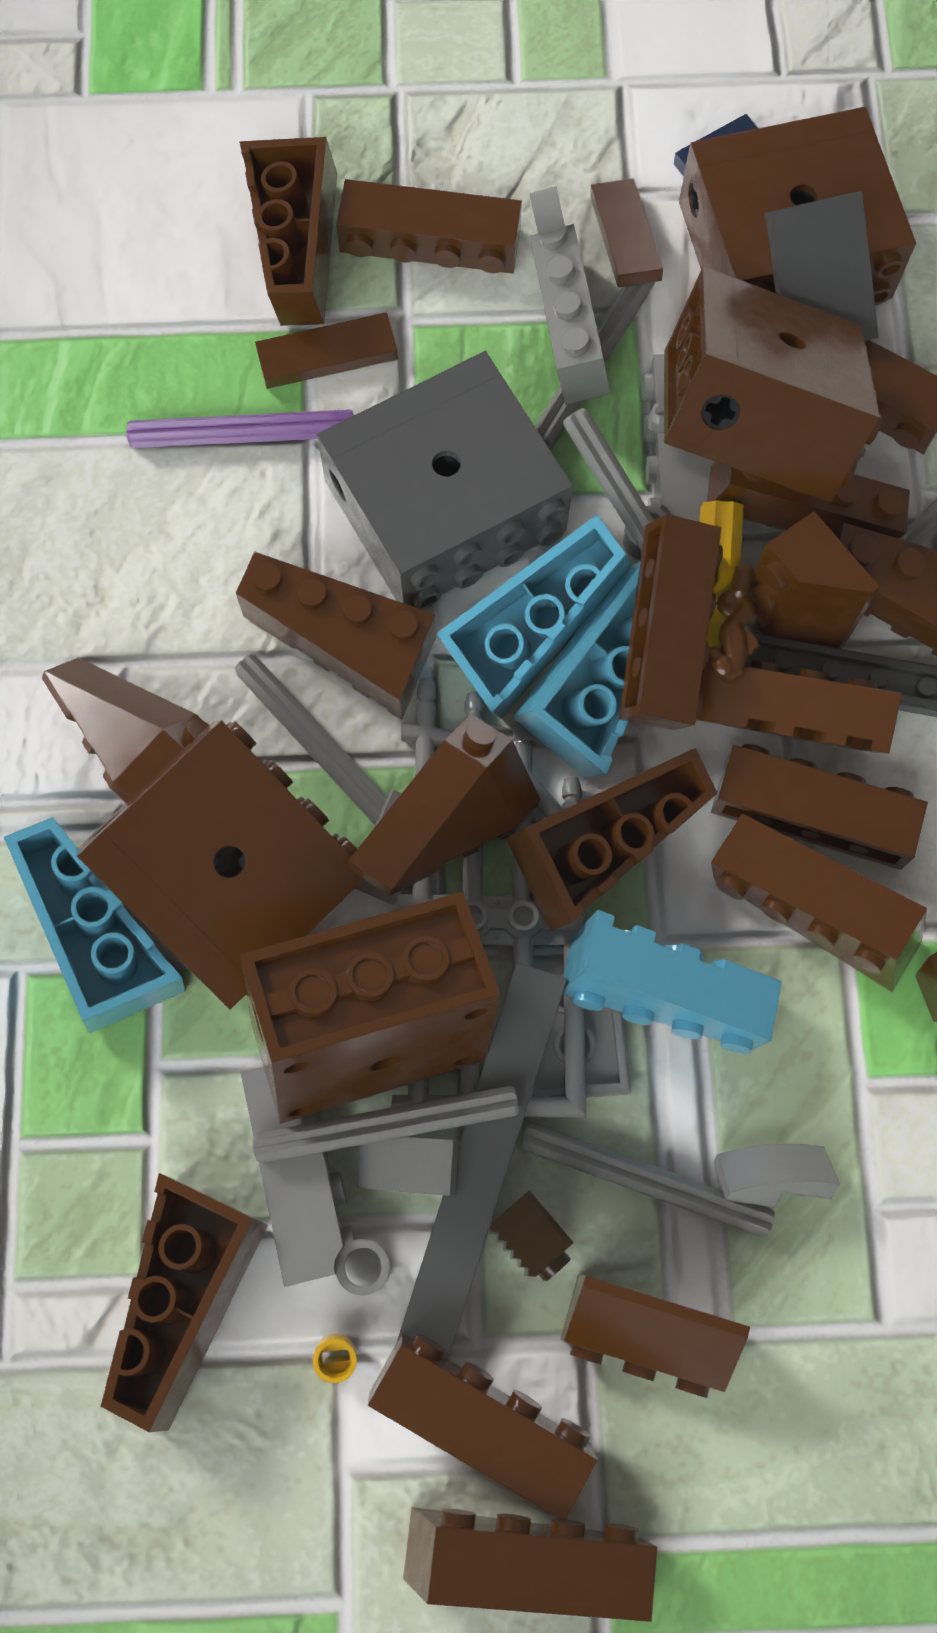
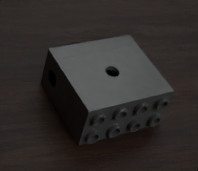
[317,350,573,610]

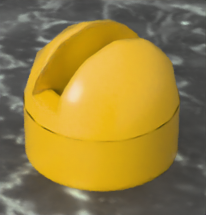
[313,1334,357,1383]

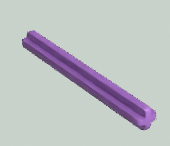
[126,409,354,448]

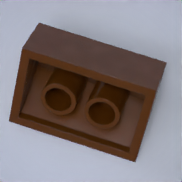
[748,511,880,649]
[561,1275,750,1398]

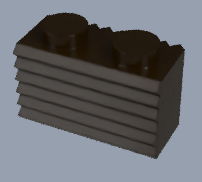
[489,1190,574,1282]

